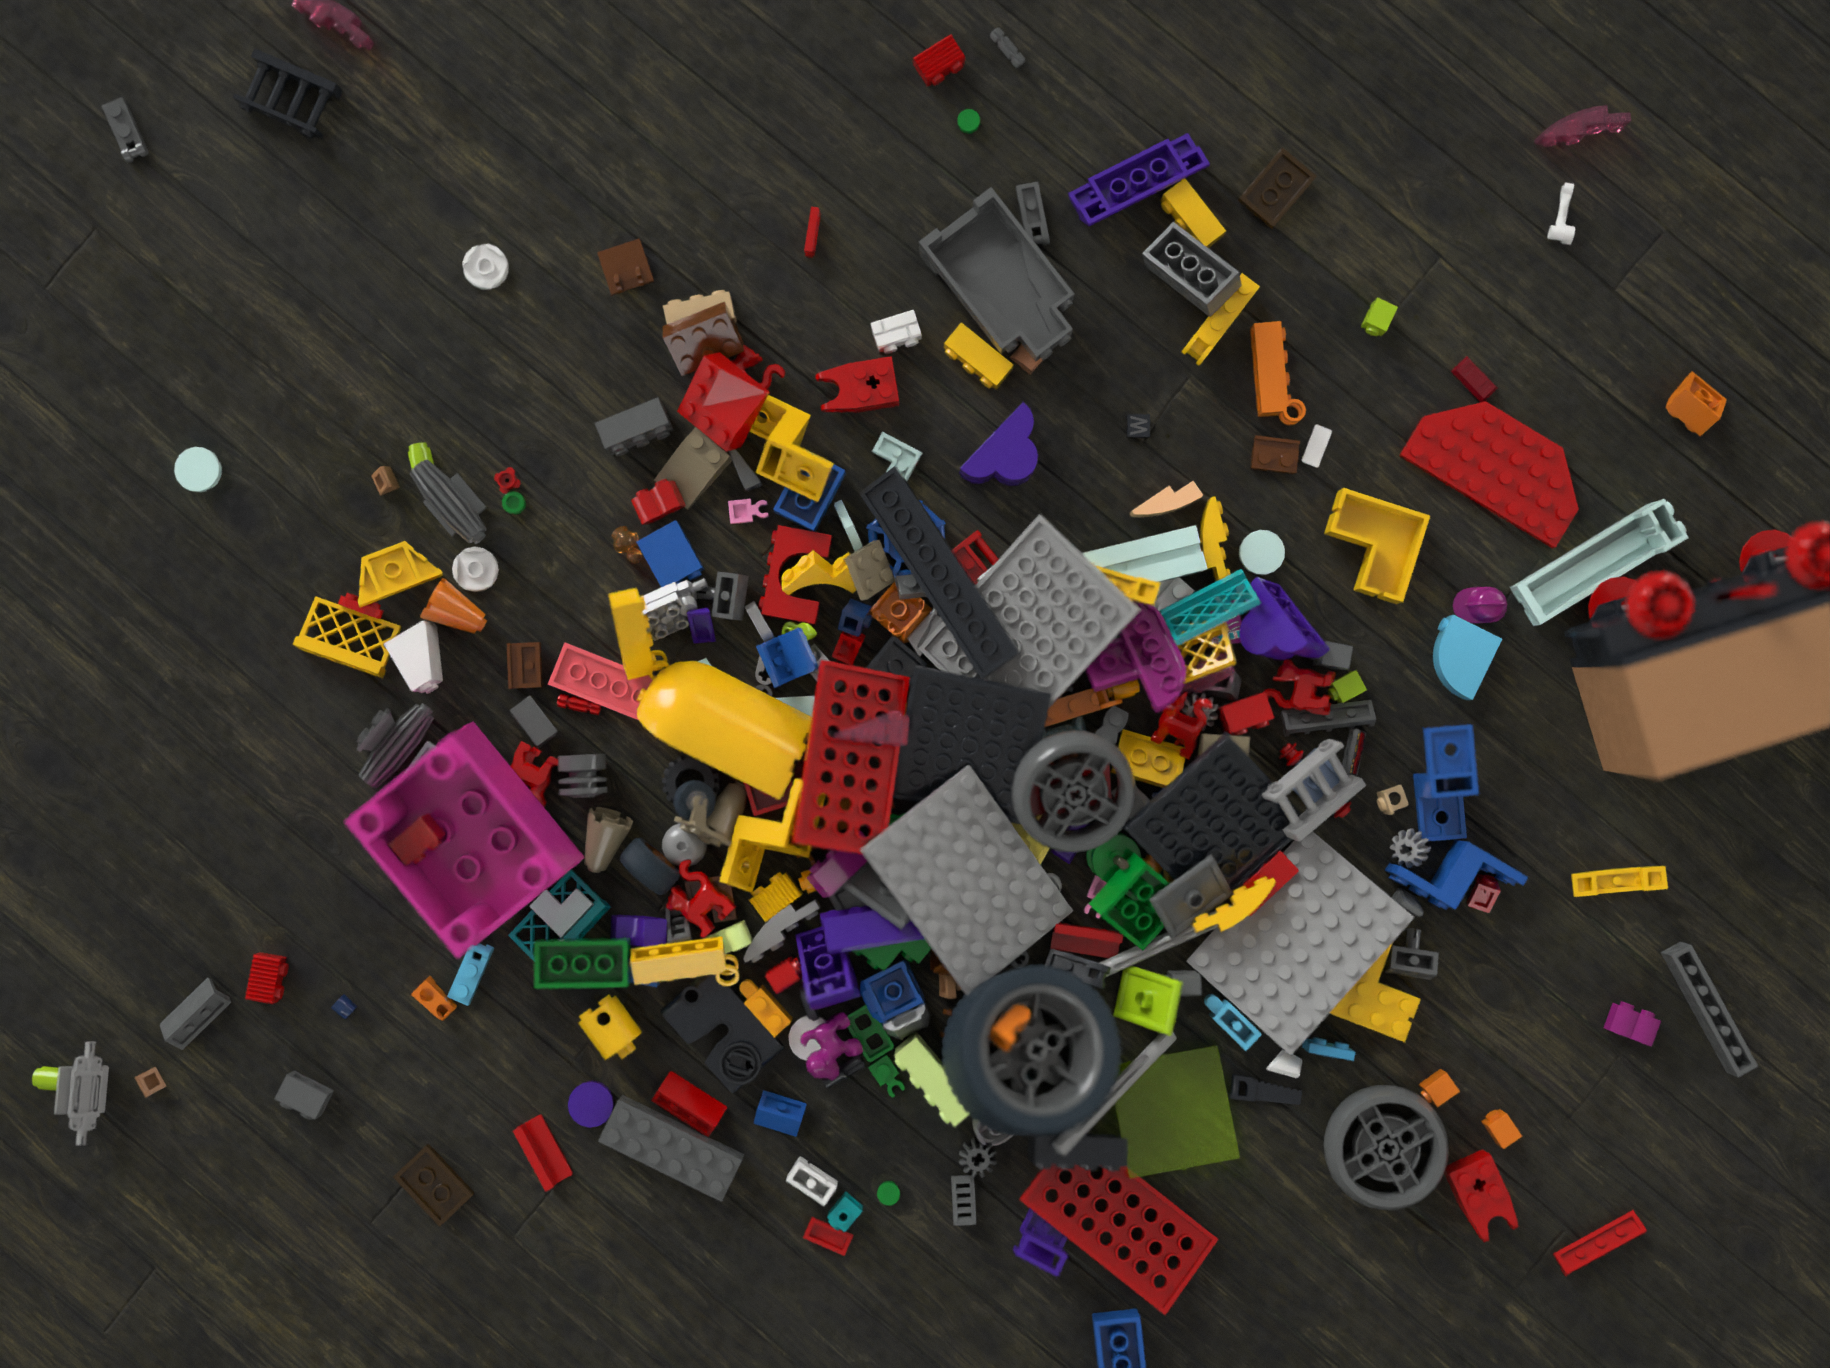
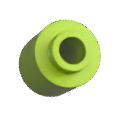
[408,442,434,469]
[32,1066,58,1091]

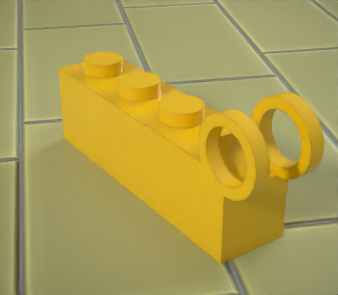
[1181,273,1260,366]
[609,588,670,680]
[630,936,739,986]

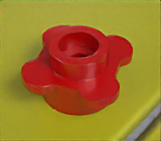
[494,467,521,494]

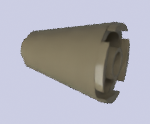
[706,781,748,842]
[584,807,633,873]

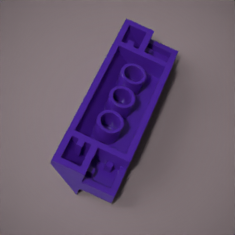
[1068,133,1210,226]
[820,906,925,954]

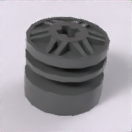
[558,754,608,798]

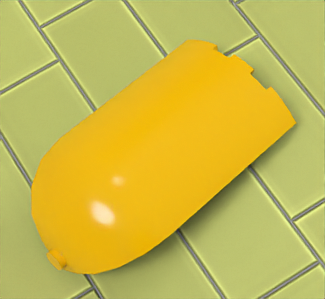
[637,661,811,800]

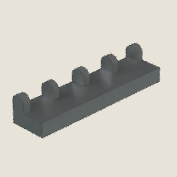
[1281,700,1376,737]

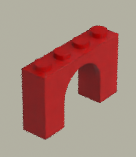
[758,525,833,625]

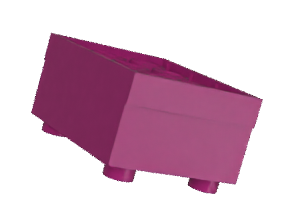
[344,722,585,958]

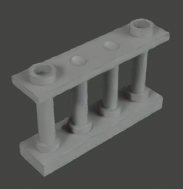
[1262,739,1366,842]

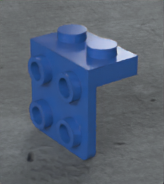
[756,628,818,688]

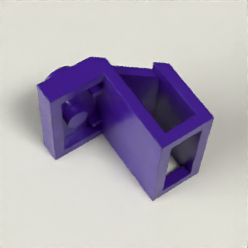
[1013,1209,1068,1276]

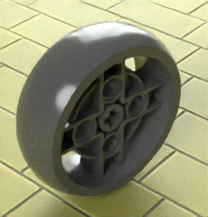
[1012,731,1136,852]
[1324,1085,1449,1210]

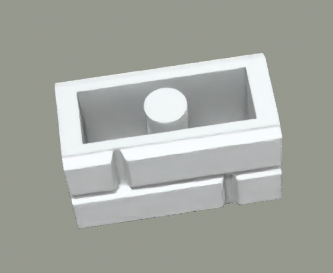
[871,310,922,354]
[786,1156,838,1206]

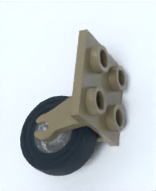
[674,781,732,847]

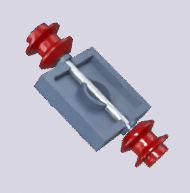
[1279,742,1351,818]

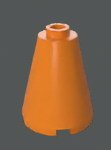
[420,578,487,634]

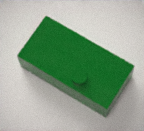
[534,938,631,988]

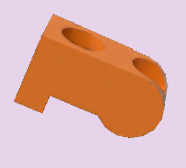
[411,976,457,1021]
[989,1005,1030,1053]

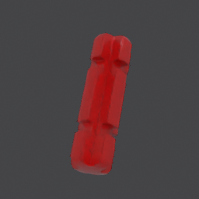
[557,694,602,715]

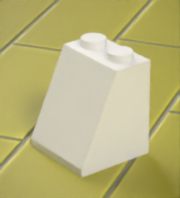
[384,620,443,694]

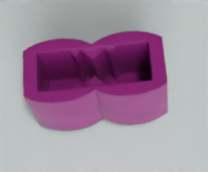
[1603,1001,1661,1047]

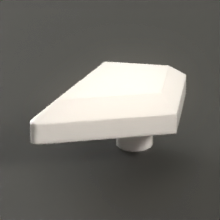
[1267,1049,1302,1078]

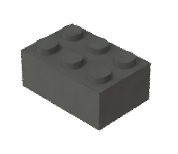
[595,398,674,456]

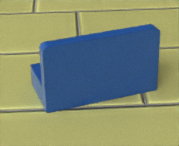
[754,1090,806,1136]

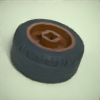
[620,838,680,895]

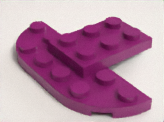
[1085,601,1186,712]

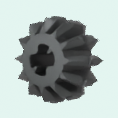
[959,1138,997,1177]

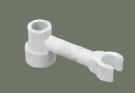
[1548,183,1575,245]

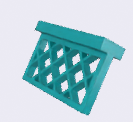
[1160,569,1261,646]
[508,869,611,961]

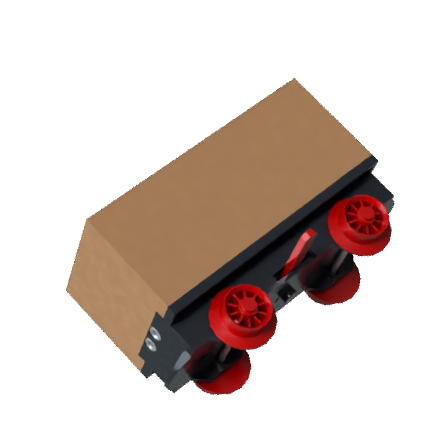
[1564,523,1830,779]

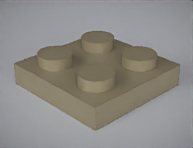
[844,540,895,600]

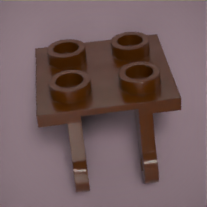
[597,238,654,295]

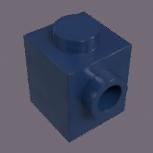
[838,599,873,637]

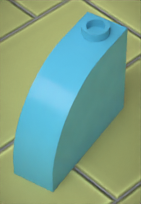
[1433,615,1502,700]

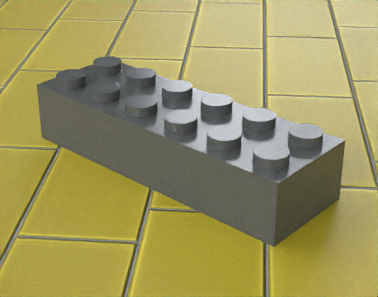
[598,1095,744,1202]

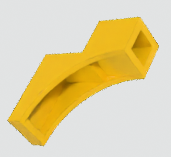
[781,550,856,595]

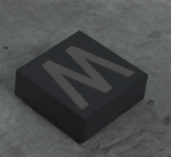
[1127,414,1150,438]

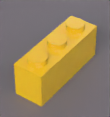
[1160,178,1226,248]
[944,323,1014,390]

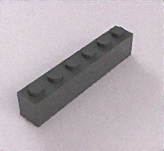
[1661,942,1758,1077]

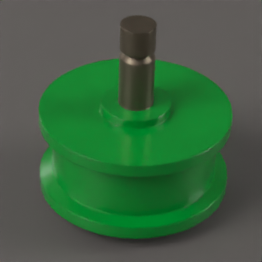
[1086,832,1141,882]

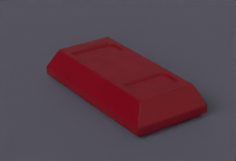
[1450,356,1498,403]

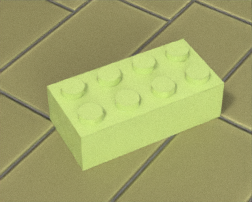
[894,1032,970,1127]

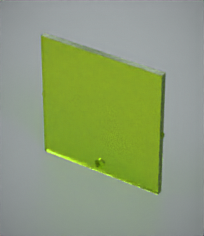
[1115,1045,1240,1179]

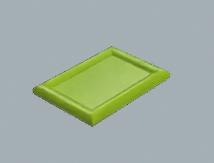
[1113,966,1183,1036]

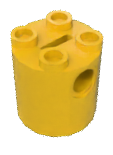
[578,994,642,1060]

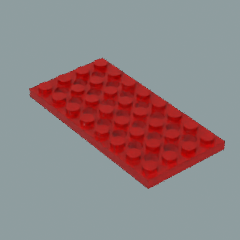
[792,660,910,855]
[1019,1165,1218,1315]

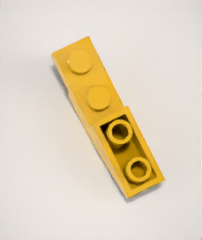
[1200,497,1231,581]
[1192,877,1275,933]

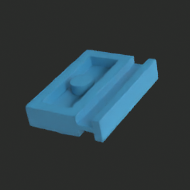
[1302,1037,1355,1061]

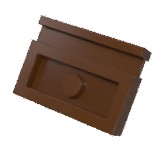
[1250,435,1300,474]
[507,642,543,689]

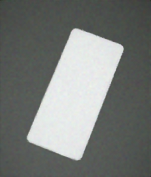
[1302,425,1332,467]

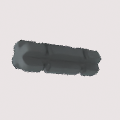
[990,27,1025,68]

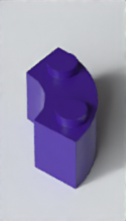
[610,915,667,947]

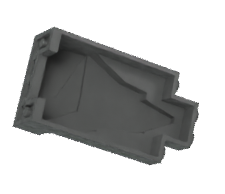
[919,187,1074,362]

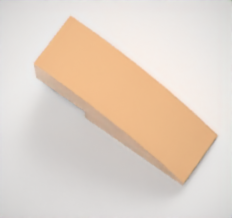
[1130,481,1203,517]

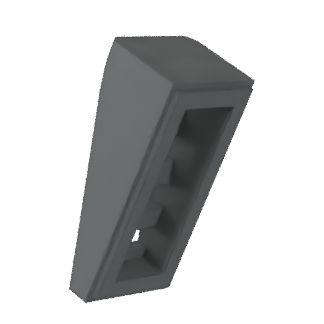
[729,449,763,492]
[1392,887,1423,917]
[665,908,693,944]
[951,1175,976,1226]

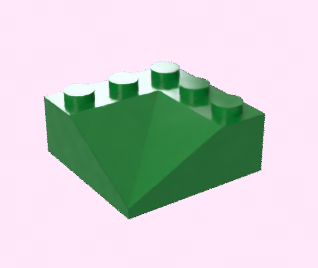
[1089,853,1170,951]

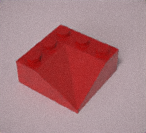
[677,352,770,452]

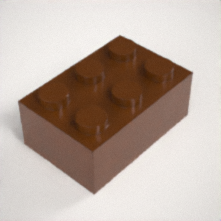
[662,301,744,376]

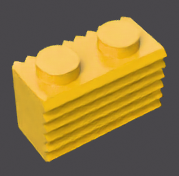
[749,872,803,922]

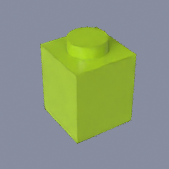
[1361,298,1398,336]
[1328,670,1367,703]

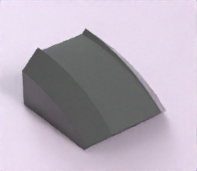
[883,1001,932,1040]

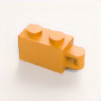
[740,979,793,1037]

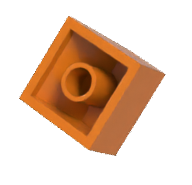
[1665,371,1727,436]

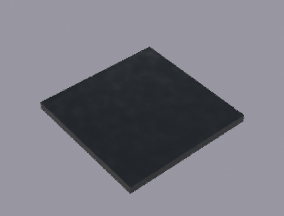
[893,665,1051,825]
[1123,732,1301,914]

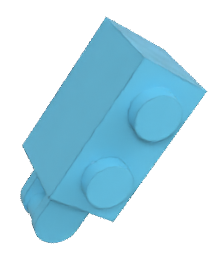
[1204,994,1262,1050]

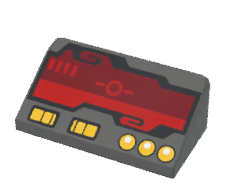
[1342,729,1366,776]

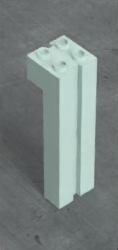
[1510,499,1688,626]
[1082,525,1207,582]

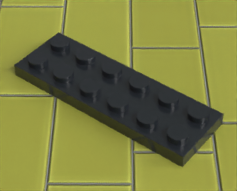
[824,635,927,763]

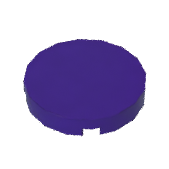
[568,1081,614,1128]

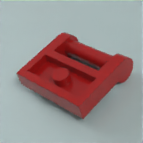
[952,530,999,585]

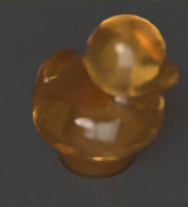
[611,526,642,564]

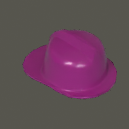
[1453,587,1507,623]

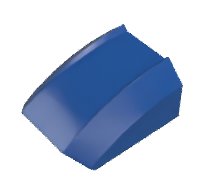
[860,959,925,1023]

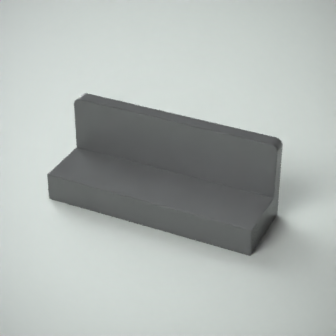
[160,978,231,1050]

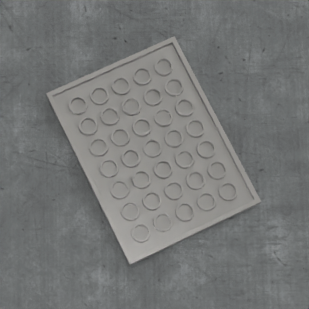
[919,515,1141,709]
[860,766,1073,996]
[1187,831,1414,1055]

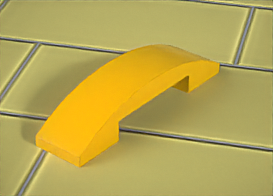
[1091,562,1161,606]
[1571,866,1668,897]

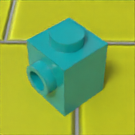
[827,1191,863,1232]

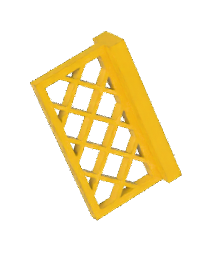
[293,597,402,678]
[1177,621,1236,683]

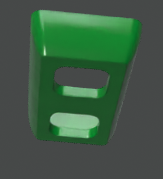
[847,1005,894,1062]

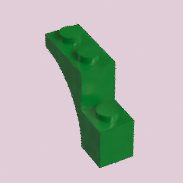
[852,939,931,971]

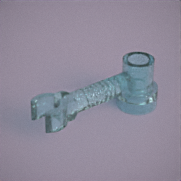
[1042,716,1090,740]

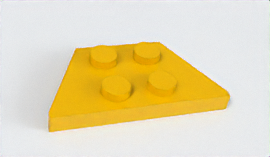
[358,541,443,608]

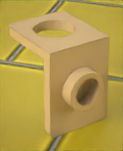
[1377,785,1408,815]

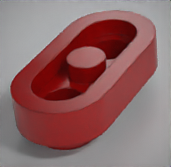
[338,593,384,619]

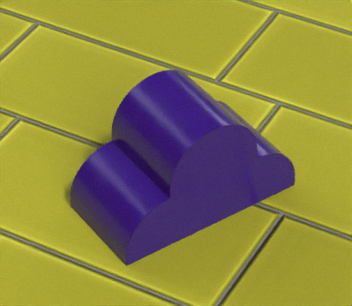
[959,402,1038,486]
[1239,577,1330,661]
[796,927,860,1010]

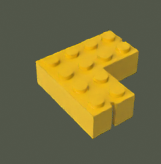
[1324,488,1430,604]
[1330,942,1421,1042]

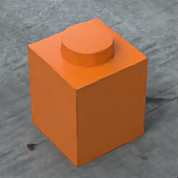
[1418,1069,1460,1107]
[1481,1109,1522,1149]

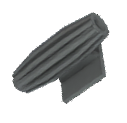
[410,460,487,544]
[356,703,434,788]

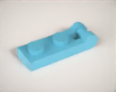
[447,943,494,1006]

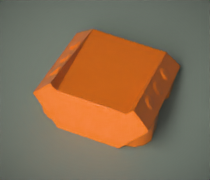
[870,582,933,643]

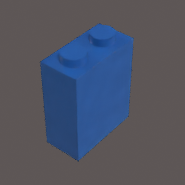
[636,520,704,588]

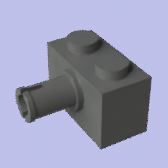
[697,572,749,621]
[1385,928,1439,980]

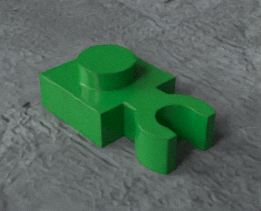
[868,1054,905,1097]

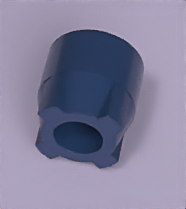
[331,994,357,1019]

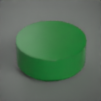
[957,109,980,134]
[502,491,526,515]
[877,1181,900,1206]

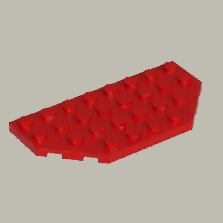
[1399,401,1579,549]

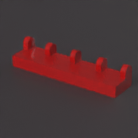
[1553,1210,1647,1277]

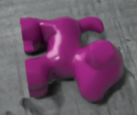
[800,1012,863,1080]

